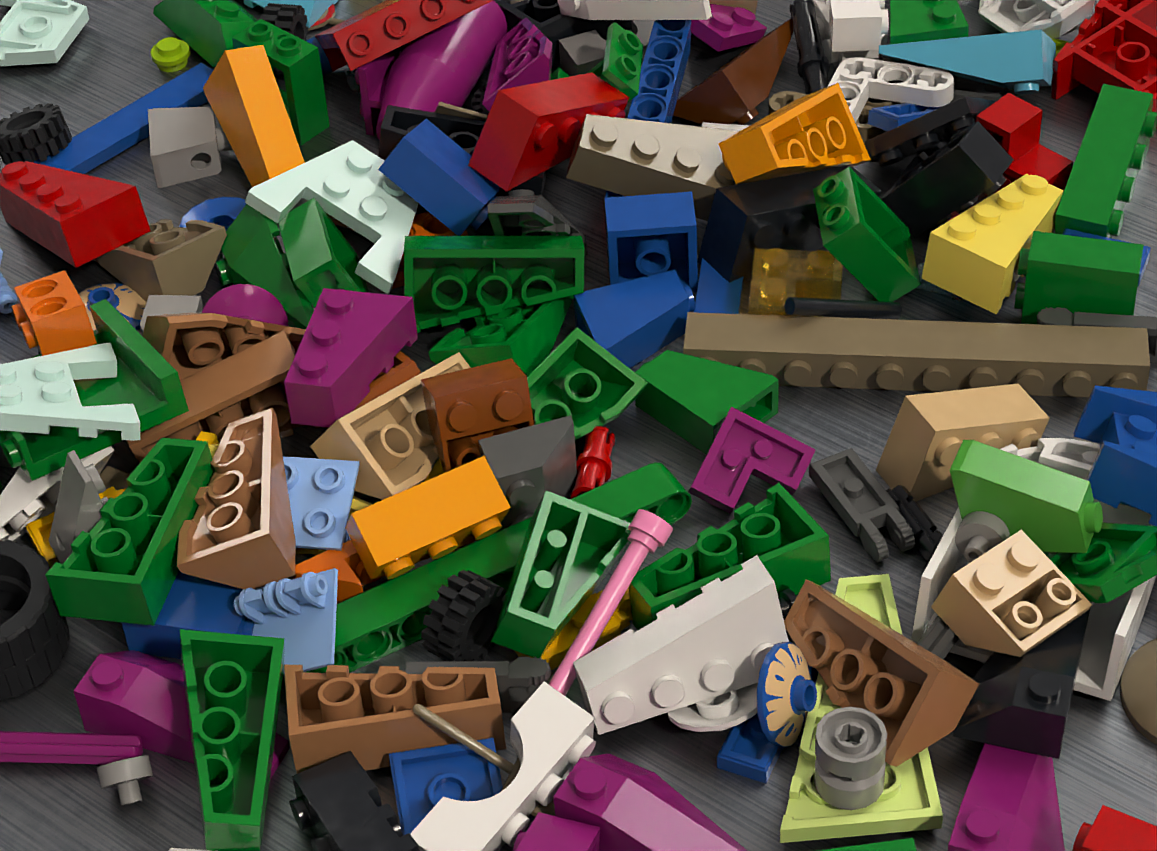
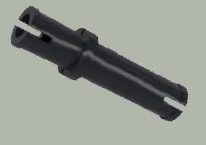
[789,0,830,94]

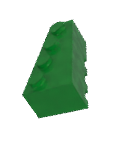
[45,438,215,626]

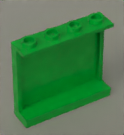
[0,299,189,481]

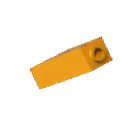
[203,45,305,187]

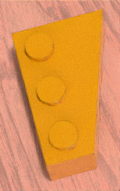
[345,456,511,580]

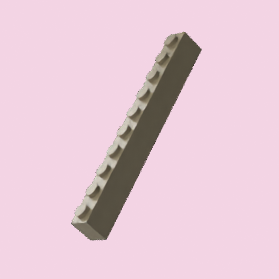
[683,312,1150,398]

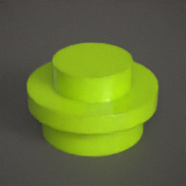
[151,37,190,72]

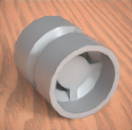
[814,707,887,810]

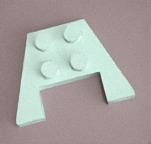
[0,0,89,66]
[245,140,418,294]
[0,343,141,441]

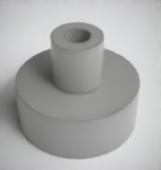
[955,511,1010,562]
[97,755,153,806]

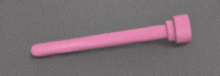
[549,509,673,696]

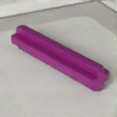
[0,731,143,765]

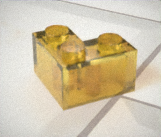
[748,248,843,317]

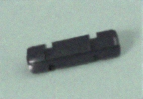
[886,485,943,562]

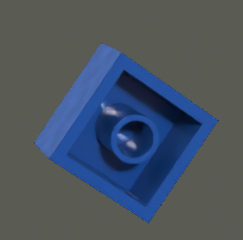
[604,191,698,293]

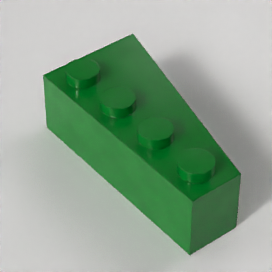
[889,0,969,44]
[1055,84,1157,238]
[404,236,585,333]
[629,483,831,630]
[180,629,284,851]

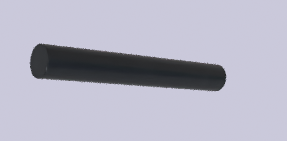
[784,297,902,320]

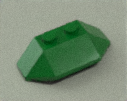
[153,0,258,68]

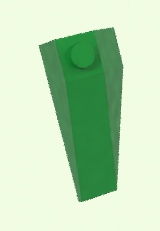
[215,204,314,329]

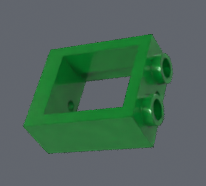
[232,19,330,146]
[813,166,921,302]
[278,198,369,308]

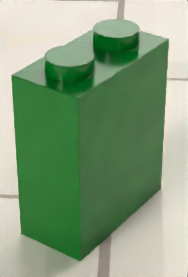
[1014,231,1144,324]

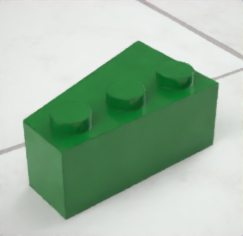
[491,490,631,658]

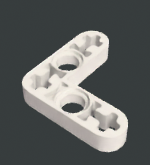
[827,57,954,123]

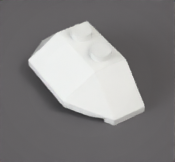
[978,0,1095,39]

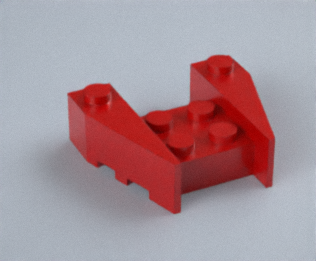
[1052,0,1157,129]

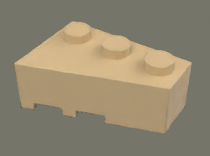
[876,383,1050,502]

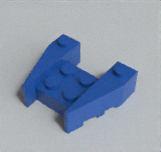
[1074,385,1157,526]

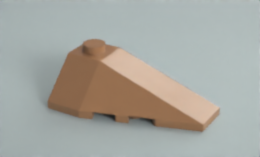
[143,313,306,380]
[177,408,296,589]
[784,579,979,767]

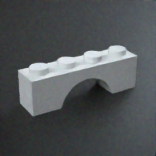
[411,681,596,851]

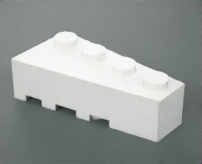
[573,555,789,735]

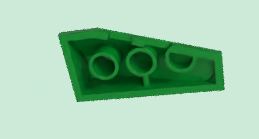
[428,295,574,377]
[527,327,648,440]

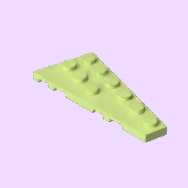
[780,574,943,843]

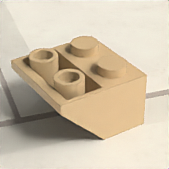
[931,529,1092,657]

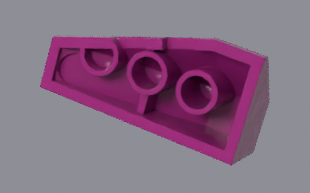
[482,17,552,112]
[73,650,290,780]
[553,753,747,851]

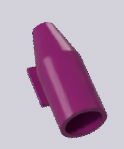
[355,0,507,140]

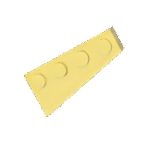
[921,174,1063,314]

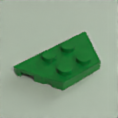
[1043,522,1157,604]

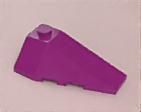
[948,743,1065,851]

